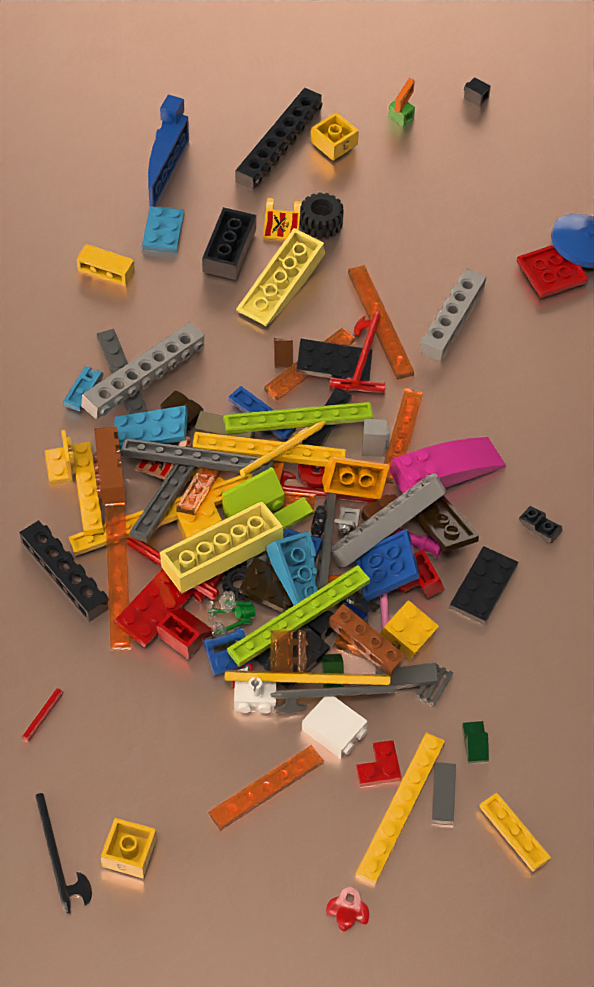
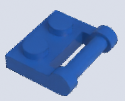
[203,628,253,675]

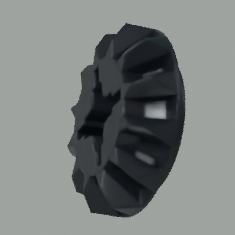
[311,505,327,536]

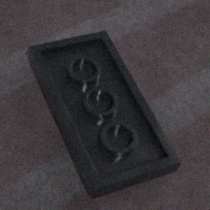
[296,338,372,381]
[449,546,519,625]

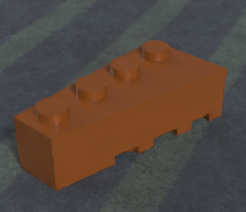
[93,426,126,505]

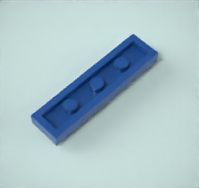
[228,386,296,442]

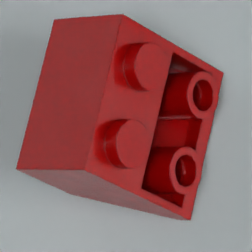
[157,608,214,659]

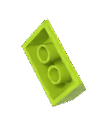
[222,467,285,519]

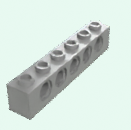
[420,269,486,362]

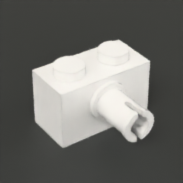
[234,677,276,714]

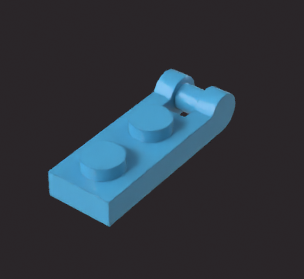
[63,366,104,412]

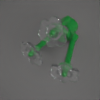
[207,591,256,638]

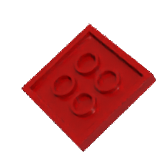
[516,245,589,299]

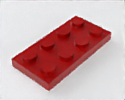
[114,568,196,648]

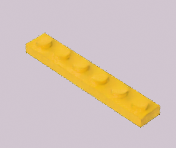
[72,441,104,536]

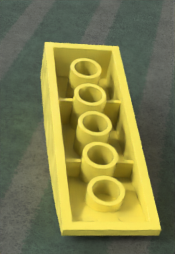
[236,228,326,327]

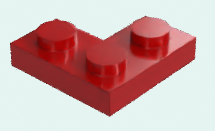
[356,740,402,787]

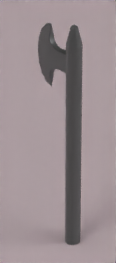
[270,684,396,714]

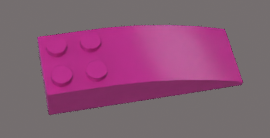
[389,437,506,494]

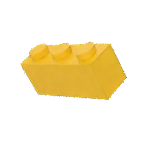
[77,244,135,286]

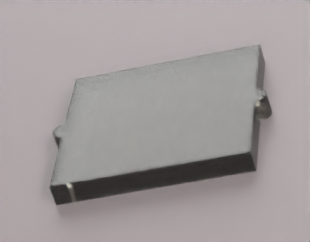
[344,592,380,614]

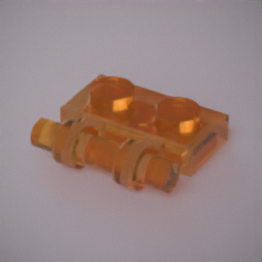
[270,630,308,672]

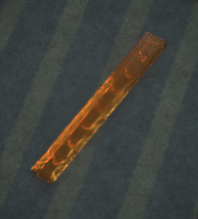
[348,265,415,380]
[105,503,131,651]

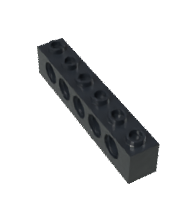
[19,520,109,622]

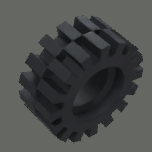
[222,565,253,602]

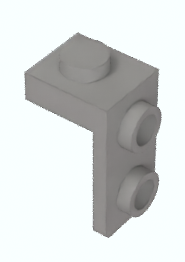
[334,507,361,535]

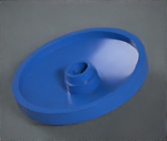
[551,213,594,268]

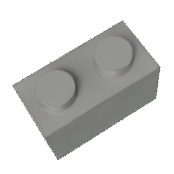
[362,419,391,457]

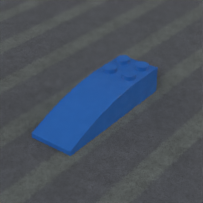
[148,115,189,207]

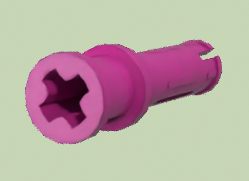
[388,528,442,559]

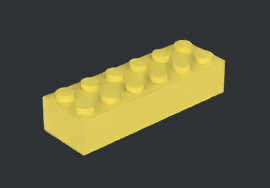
[160,501,283,593]

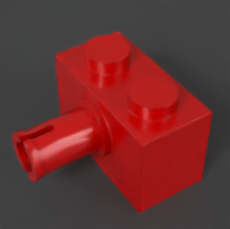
[399,549,445,599]

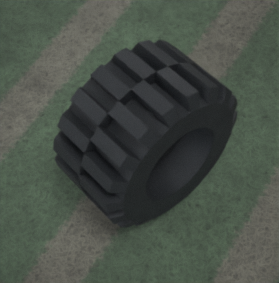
[300,192,344,239]

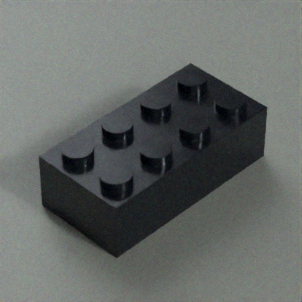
[202,207,257,280]

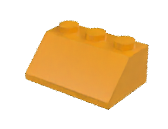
[322,457,389,499]

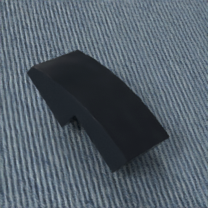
[519,506,563,543]

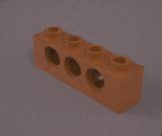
[329,604,405,677]

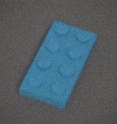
[114,405,188,450]

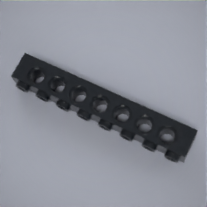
[235,87,323,190]

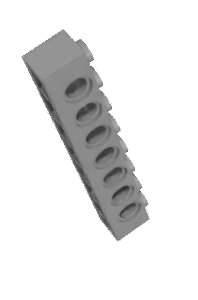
[81,322,205,420]

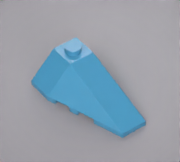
[265,531,318,605]

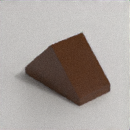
[274,337,293,369]

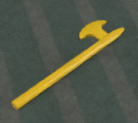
[240,421,326,477]

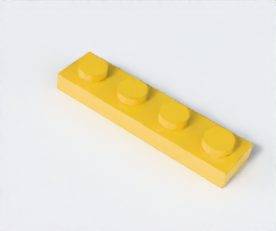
[479,793,551,872]

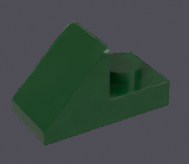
[462,721,489,764]

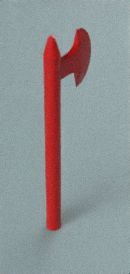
[351,310,380,386]
[280,470,374,503]

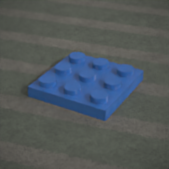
[356,530,420,601]

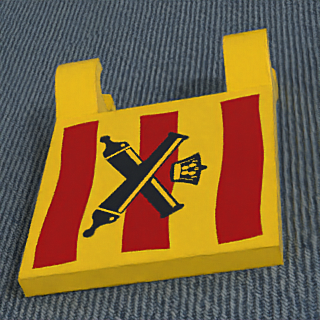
[263,198,301,241]

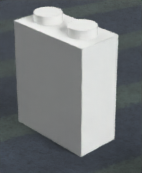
[302,696,368,759]

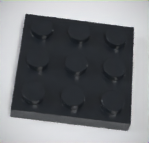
[253,608,330,690]

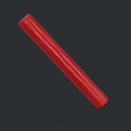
[22,688,63,742]

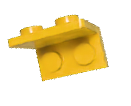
[45,430,76,485]

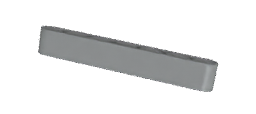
[331,474,446,567]

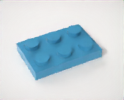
[142,206,184,253]

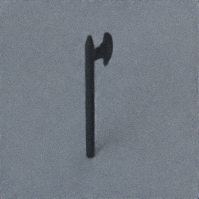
[35,793,92,914]

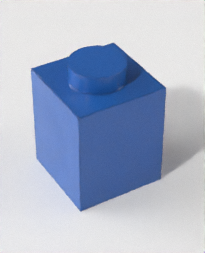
[160,94,184,125]

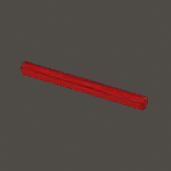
[126,537,219,600]

